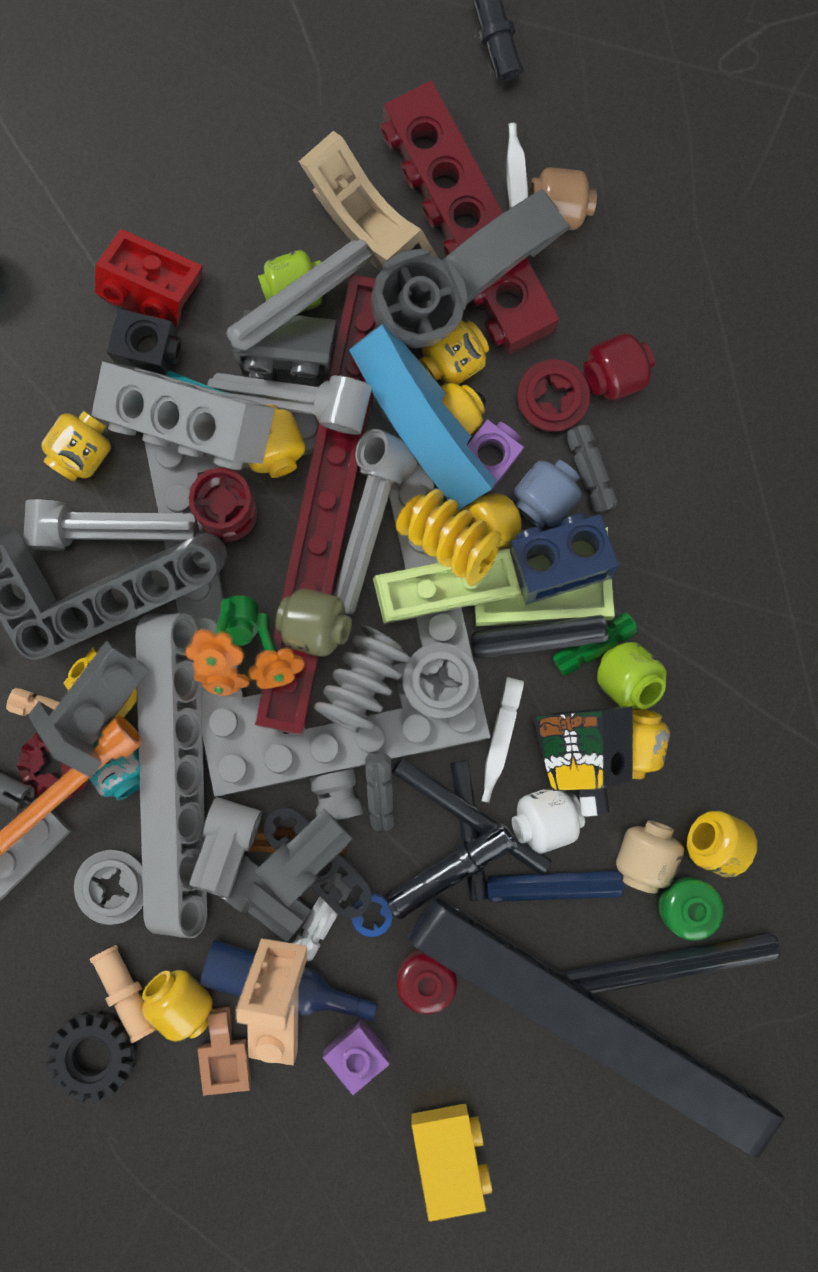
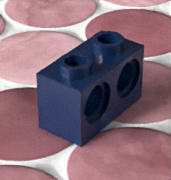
[510,514,619,605]

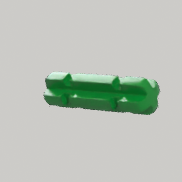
[553,613,639,676]

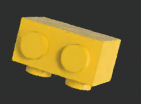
[411,1104,492,1222]

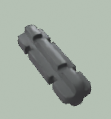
[566,424,618,513]
[365,753,395,832]

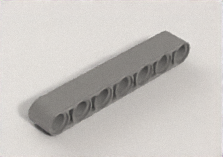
[136,613,207,938]

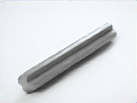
[227,239,372,351]

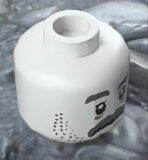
[512,787,585,854]

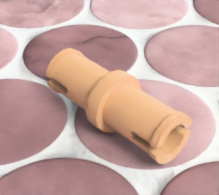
[89,945,156,1043]

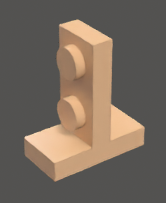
[237,938,307,1066]

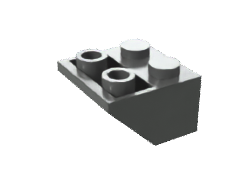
[233,310,338,387]

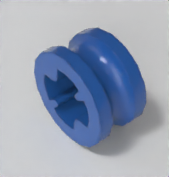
[351,893,393,937]

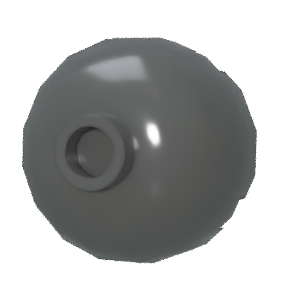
[370,249,468,349]

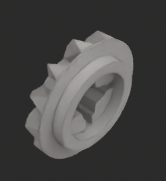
[403,643,479,718]
[74,849,143,925]

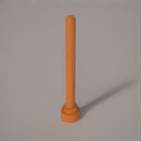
[0,716,143,856]

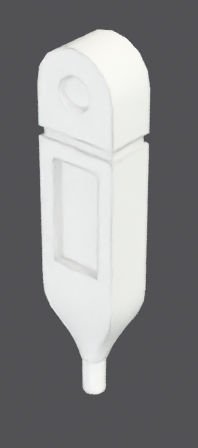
[506,123,528,209]
[482,677,524,803]

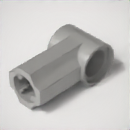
[189,797,262,899]

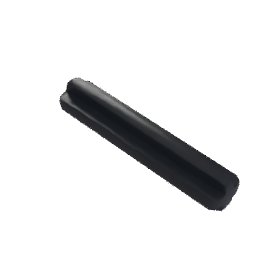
[471,615,608,658]

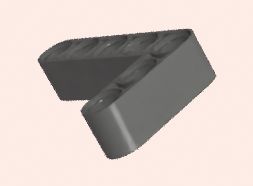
[0,525,227,660]

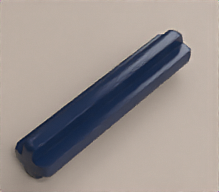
[487,871,625,902]

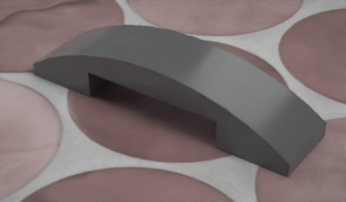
[442,189,571,303]

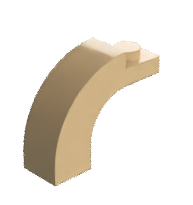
[298,131,438,271]

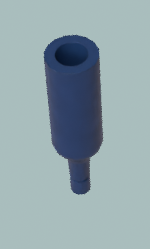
[200,940,378,1022]

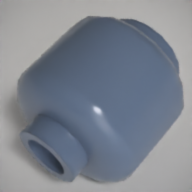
[514,460,582,528]

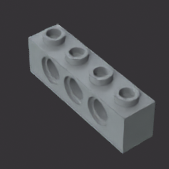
[91,361,275,470]

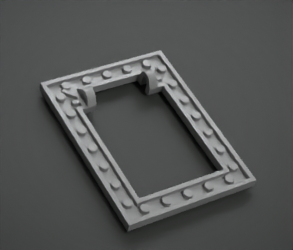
[144,396,490,797]

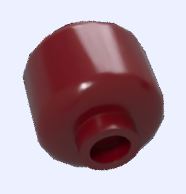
[583,333,655,401]
[396,950,458,1015]

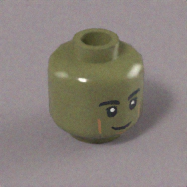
[276,588,351,656]

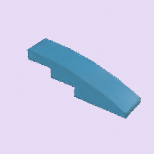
[349,323,496,511]

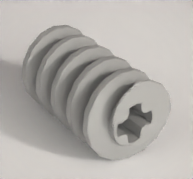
[314,625,410,732]

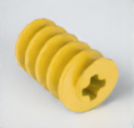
[396,489,502,586]

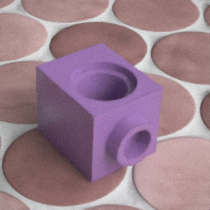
[467,419,524,495]
[323,1018,390,1095]

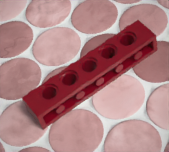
[380,80,560,355]

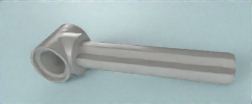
[207,373,372,434]
[333,429,418,615]
[23,499,199,551]

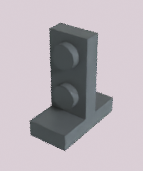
[28,640,149,778]

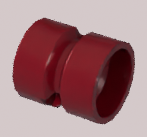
[188,467,258,542]

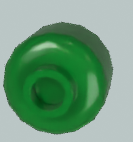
[659,877,724,940]

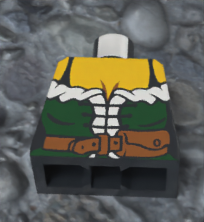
[534,706,633,816]

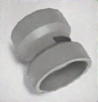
[309,768,363,820]

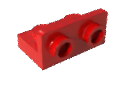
[95,229,203,329]

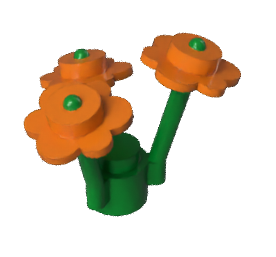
[185,595,305,696]

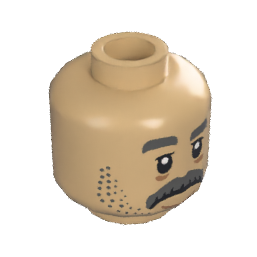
[616,820,684,894]

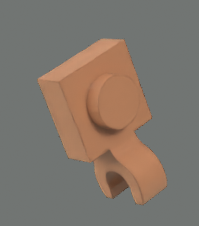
[198,1006,252,1096]

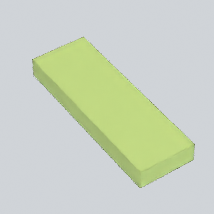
[373,548,521,624]

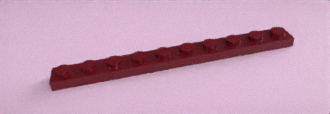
[255,274,378,735]

